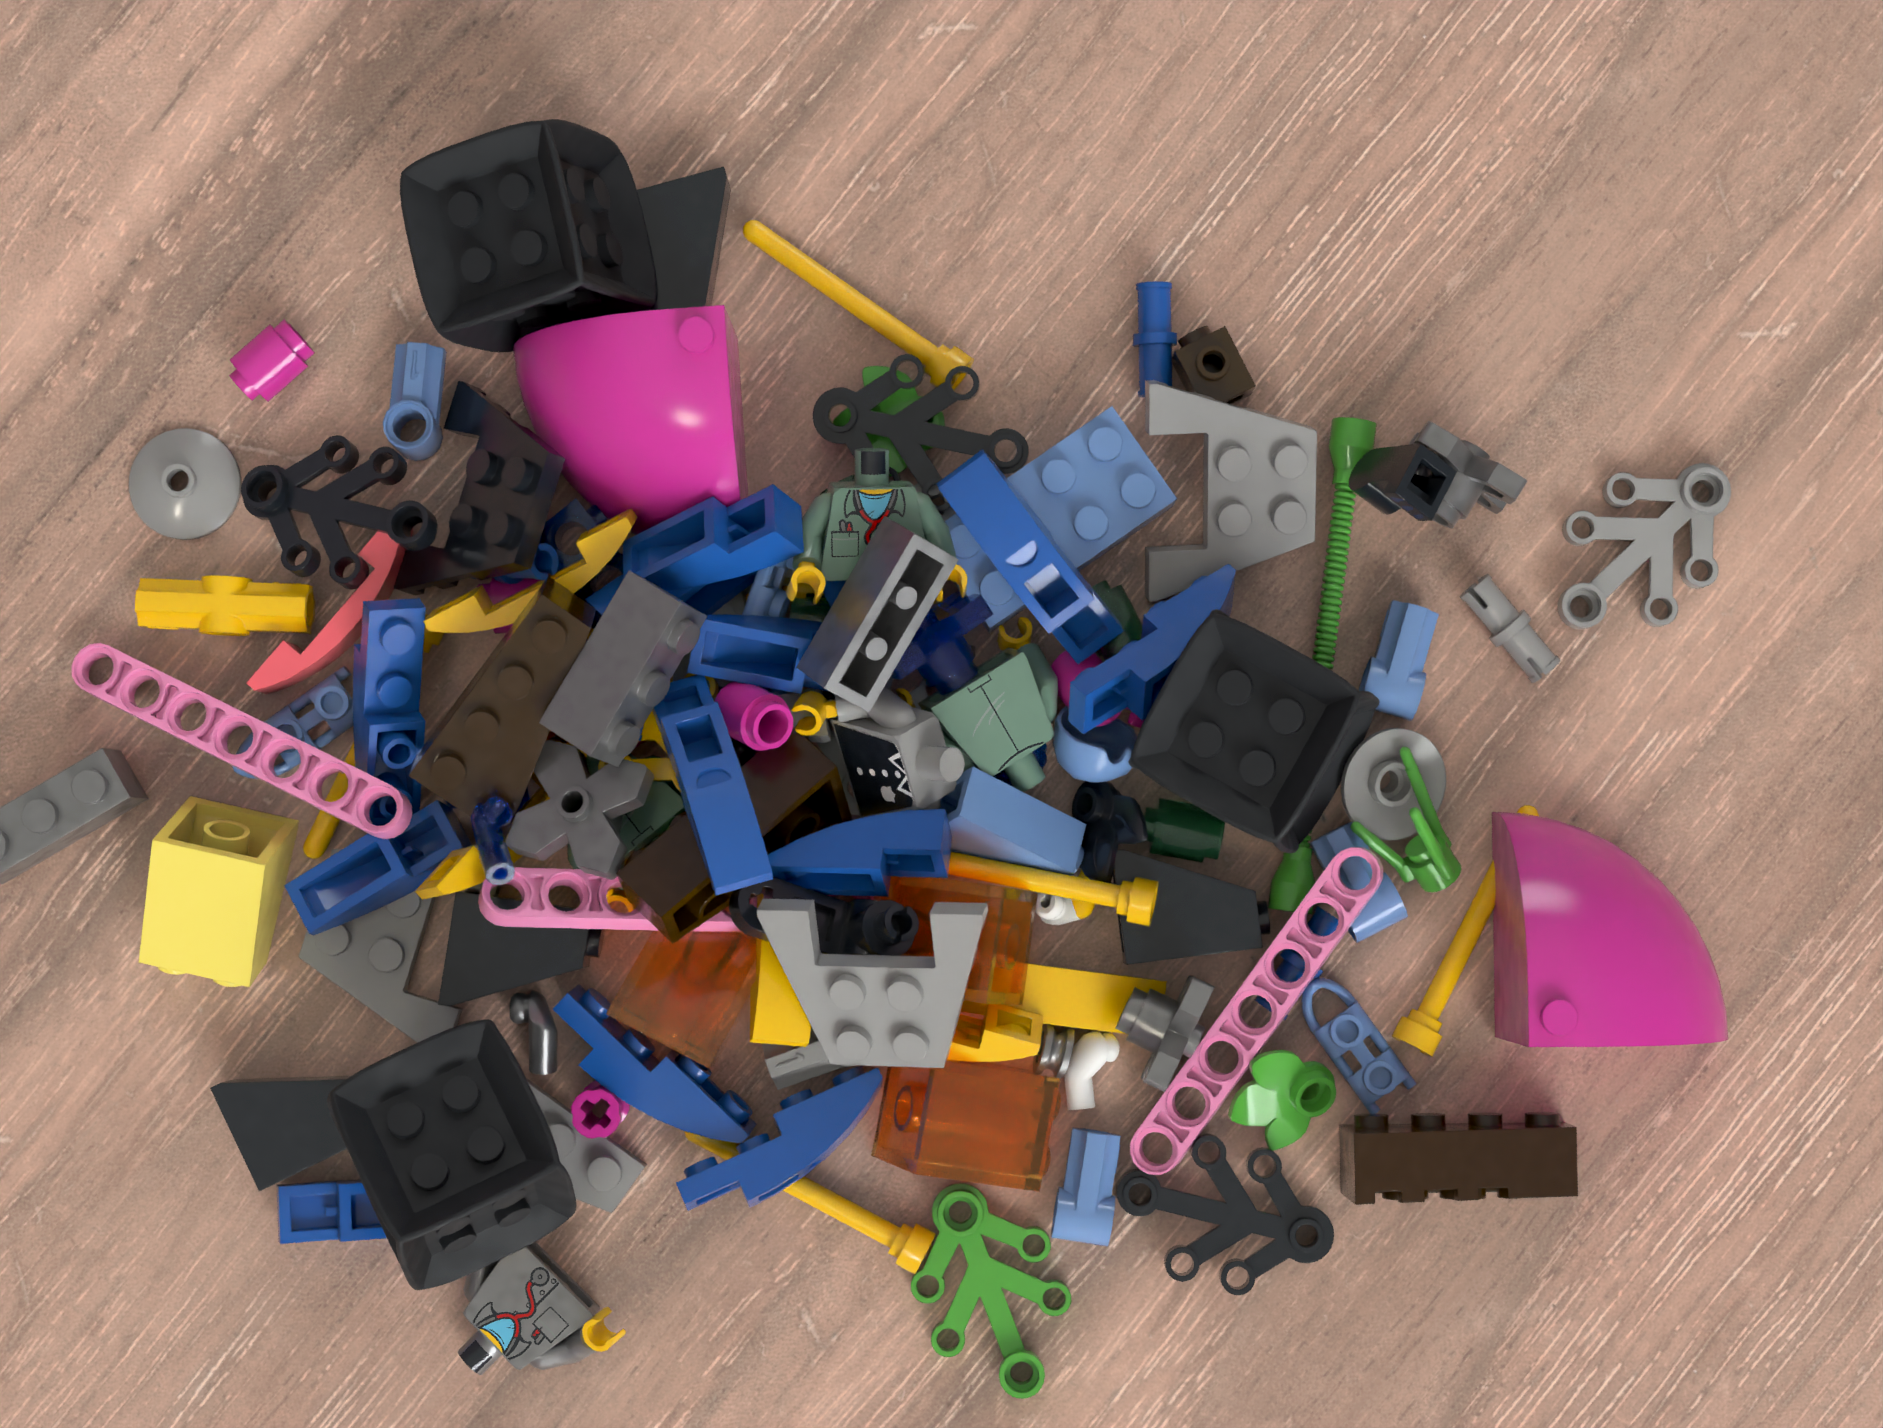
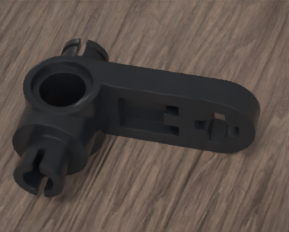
[729,877,919,956]

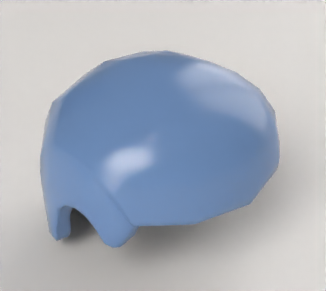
[1052,706,1137,783]

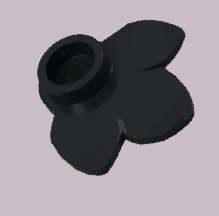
[1072,781,1148,883]

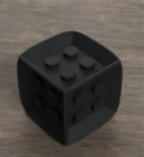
[400,119,656,353]
[1128,609,1380,853]
[327,1019,577,1290]

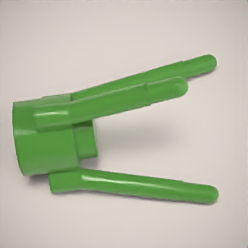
[1350,746,1462,892]

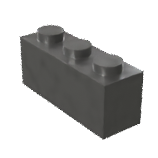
[796,516,959,712]
[539,571,707,767]
[0,748,149,884]

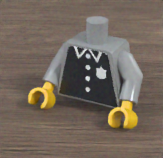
[791,688,965,818]

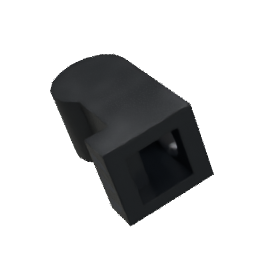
[1348,443,1457,521]

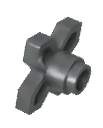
[1409,421,1527,528]
[506,740,654,880]
[1115,976,1215,1092]

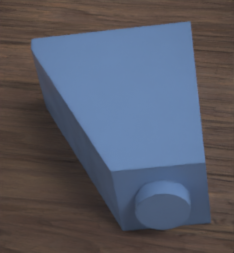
[940,767,1086,876]

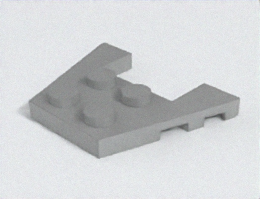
[1145,380,1317,601]
[299,845,501,1043]
[757,899,988,1068]

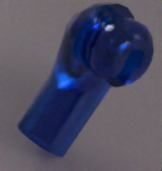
[470,796,515,885]

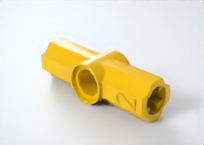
[135,575,315,636]

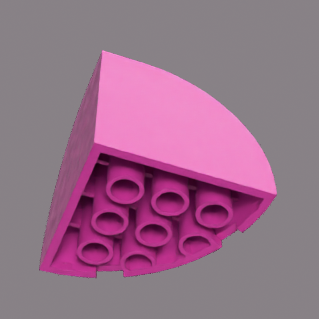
[513,305,748,535]
[1492,812,1728,1047]

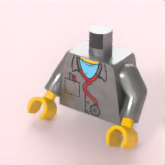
[458,1242,626,1375]

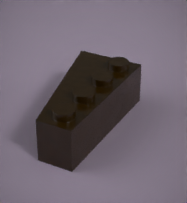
[409,576,596,840]
[616,727,853,944]
[1339,1112,1578,1205]

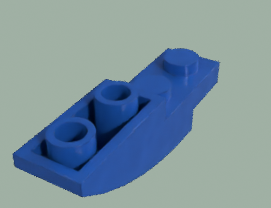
[937,449,1124,664]
[1068,564,1236,734]
[353,598,426,826]
[652,675,773,896]
[553,984,757,1144]
[676,1066,883,1211]

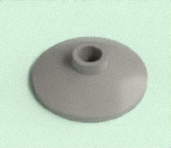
[129,428,241,540]
[1341,728,1446,840]

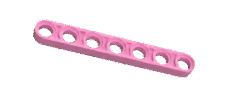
[72,643,412,839]
[1130,847,1383,1175]
[478,867,874,933]

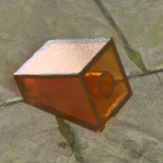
[881,876,1038,1005]
[606,930,756,1068]
[871,1059,1061,1192]

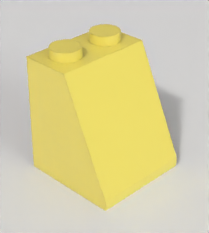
[139,796,299,987]

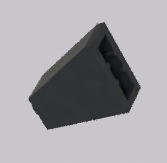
[637,166,731,311]
[1112,850,1270,965]
[438,891,605,1006]
[210,1076,351,1191]

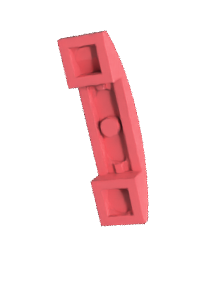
[246,529,413,694]

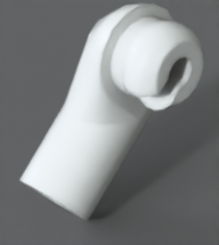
[1064,1031,1120,1110]

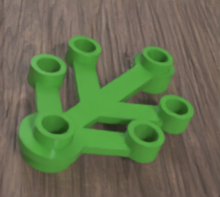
[911,1183,1071,1399]

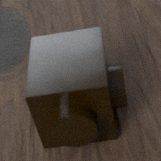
[1172,326,1256,404]

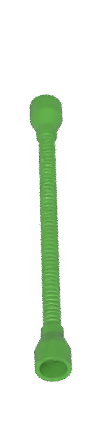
[1268,417,1377,915]

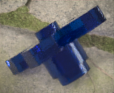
[891,592,994,695]

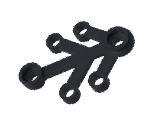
[813,354,1029,512]
[241,435,438,590]
[1116,1134,1334,1295]

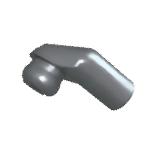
[510,990,557,1075]

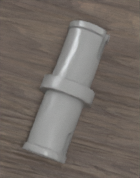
[1460,574,1560,683]

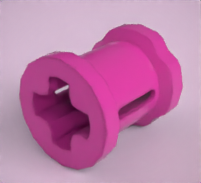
[571,1080,630,1139]

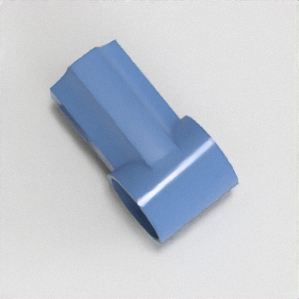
[383,342,447,461]
[1359,600,1439,721]
[1309,821,1408,943]
[1051,1127,1121,1247]

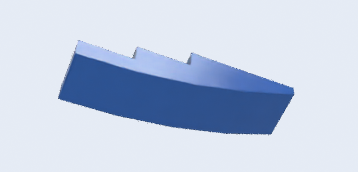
[277,1179,387,1244]

